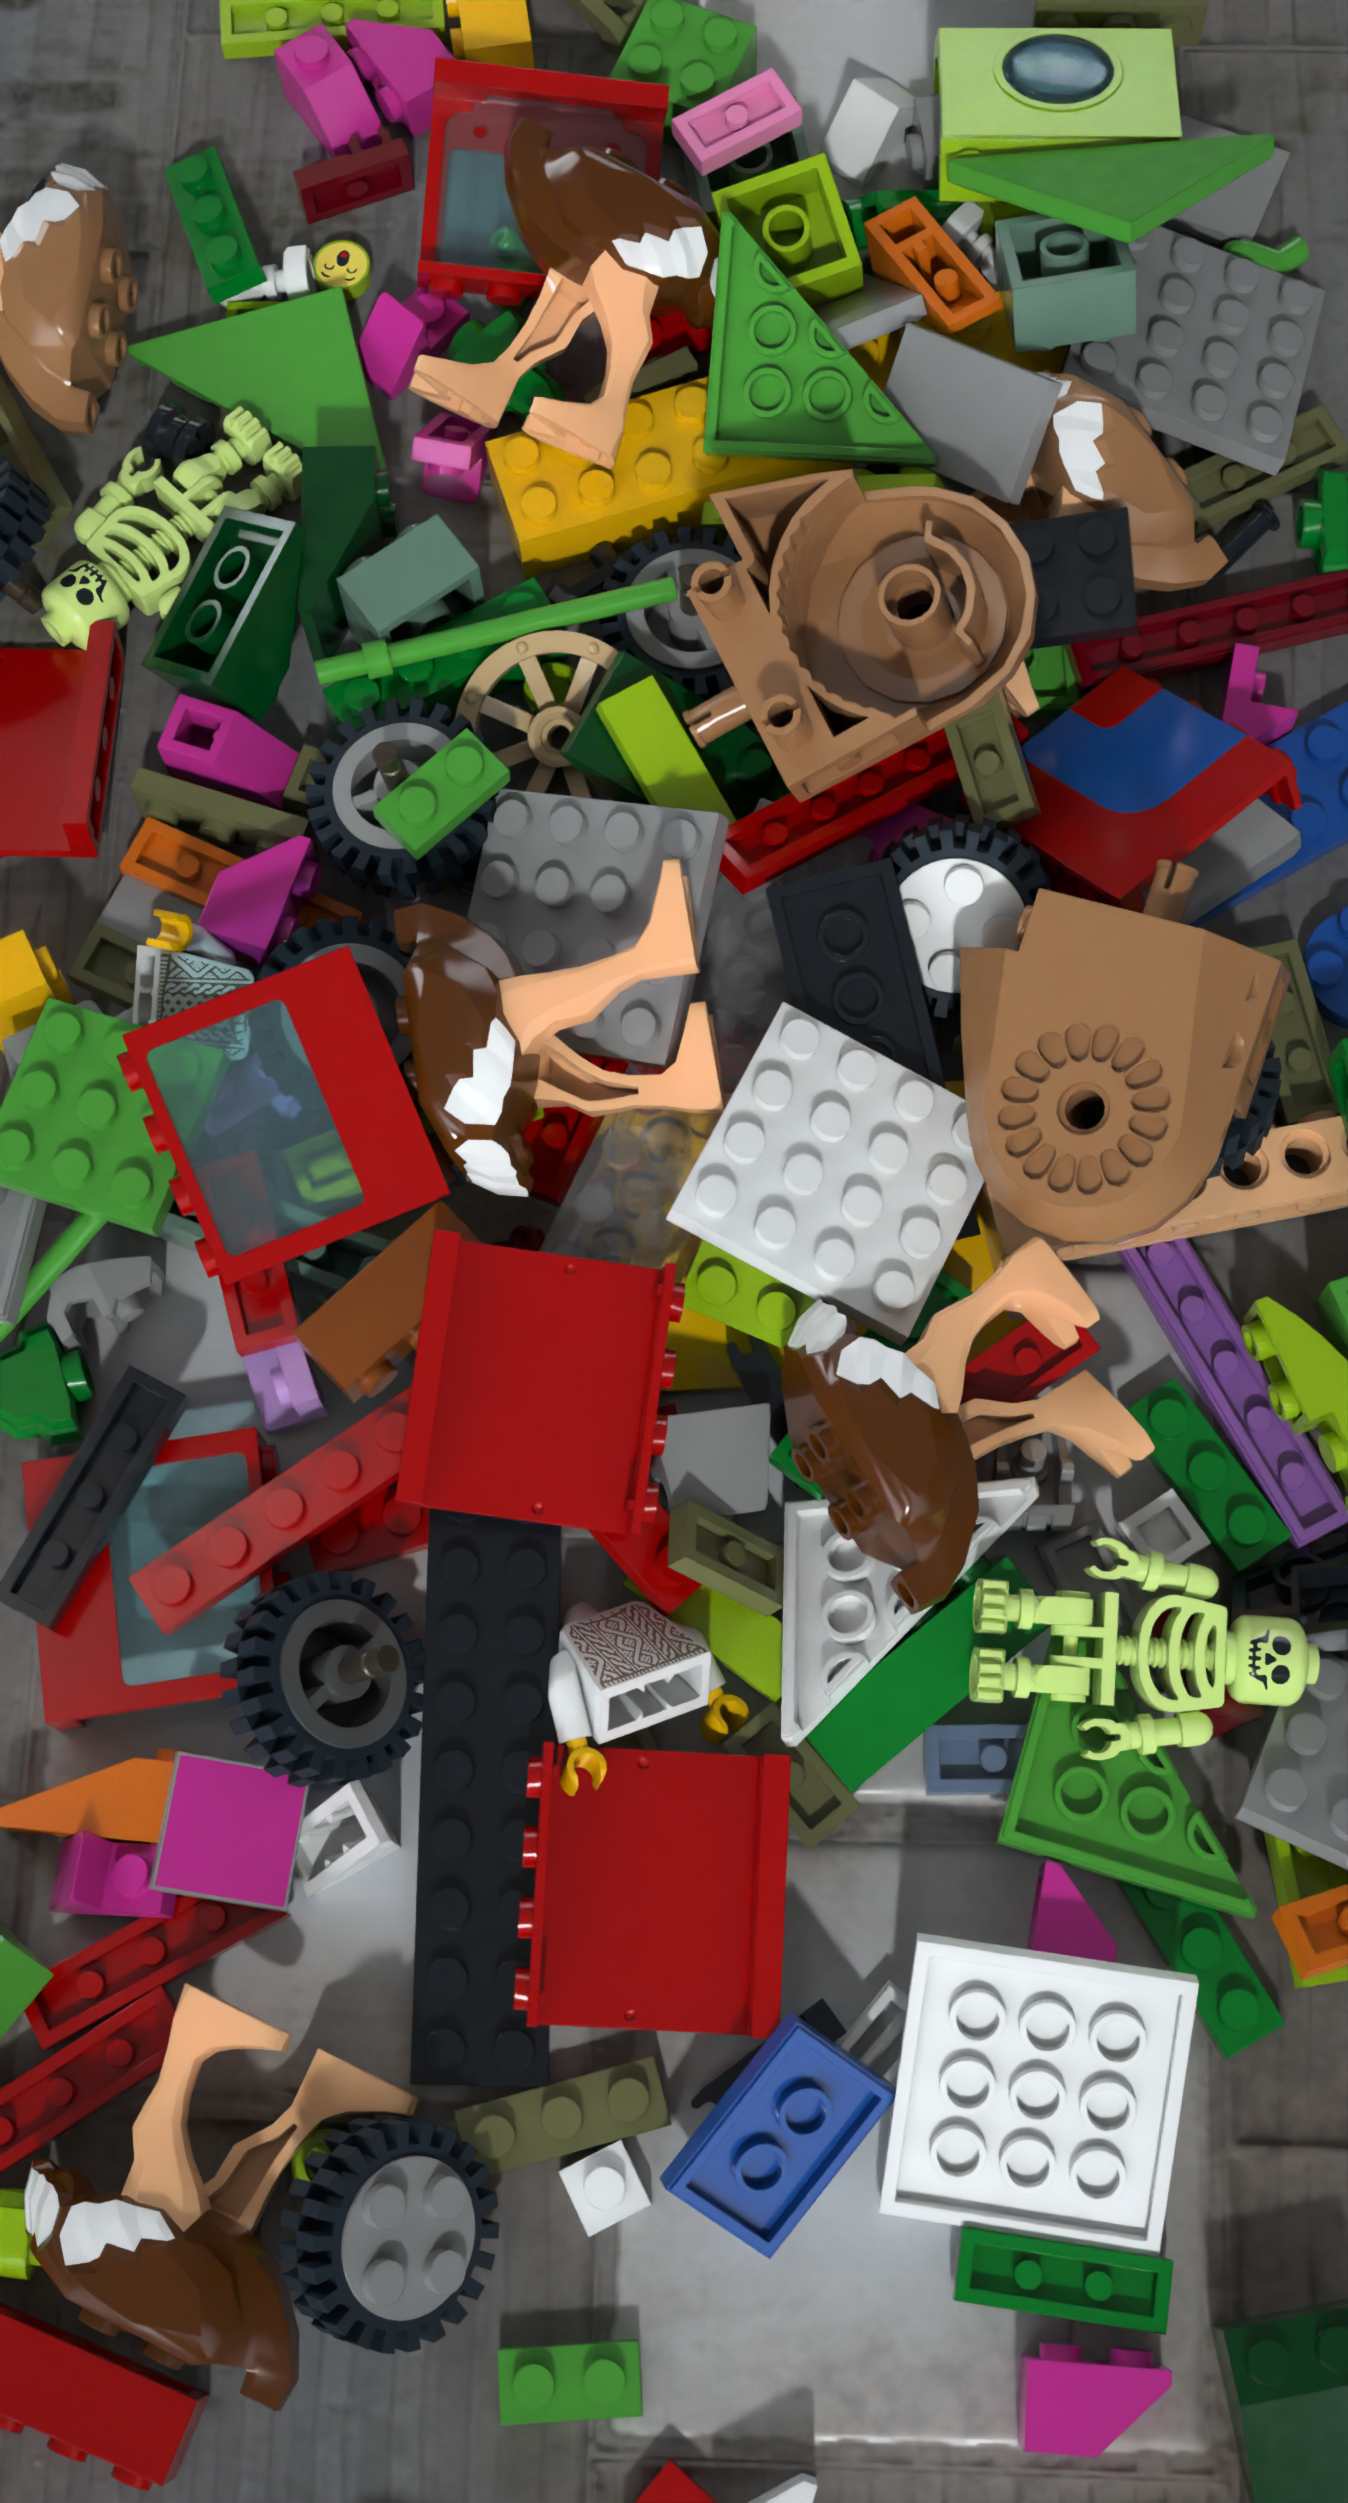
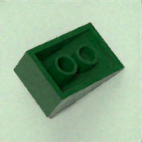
[298,445,399,661]
[141,506,304,721]
[559,651,779,821]
[1210,2298,1348,2503]

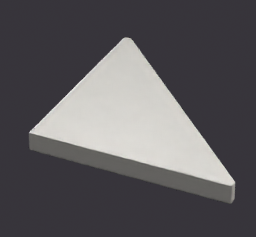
[781,1477,1039,1747]

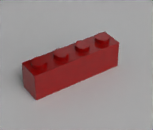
[0,2301,210,2491]

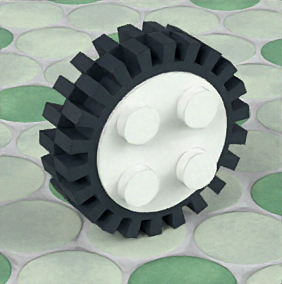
[880,814,1053,1018]

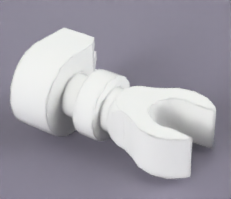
[942,202,1000,292]
[220,245,317,309]

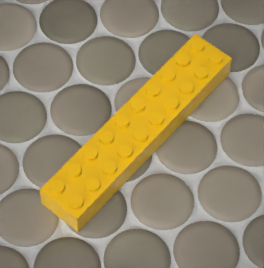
[485,291,1067,579]

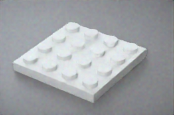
[666,1002,985,1346]
[879,1933,1199,2257]

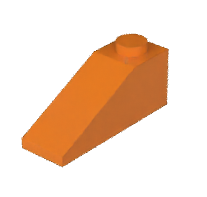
[863,196,1003,335]
[0,1748,196,1844]

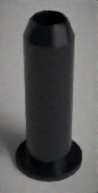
[1213,502,1280,577]

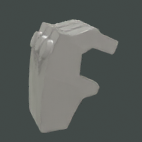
[47,1256,164,1354]
[992,1431,1076,1531]

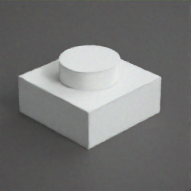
[1115,1488,1211,1564]
[559,2139,652,2237]

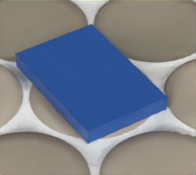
[659,2011,896,2259]

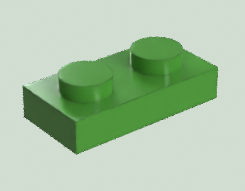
[373,728,511,860]
[497,2339,643,2425]

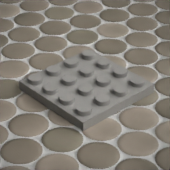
[1059,226,1326,476]
[467,789,730,1069]

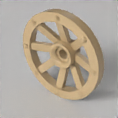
[455,630,619,801]

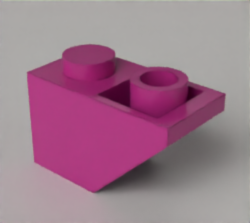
[345,19,455,139]
[157,694,299,812]
[197,835,323,968]
[1018,2342,1172,2457]

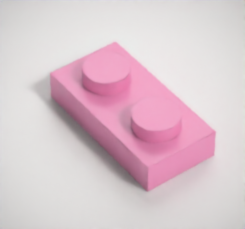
[672,68,802,177]

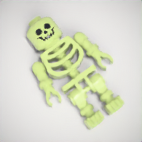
[41,406,302,650]
[969,1538,1320,1760]

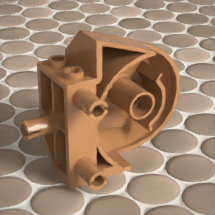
[682,469,1039,803]
[960,859,1291,1245]

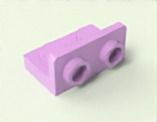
[242,1342,329,1434]

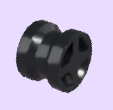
[143,401,216,469]

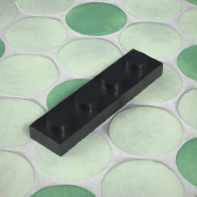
[0,1365,190,1632]

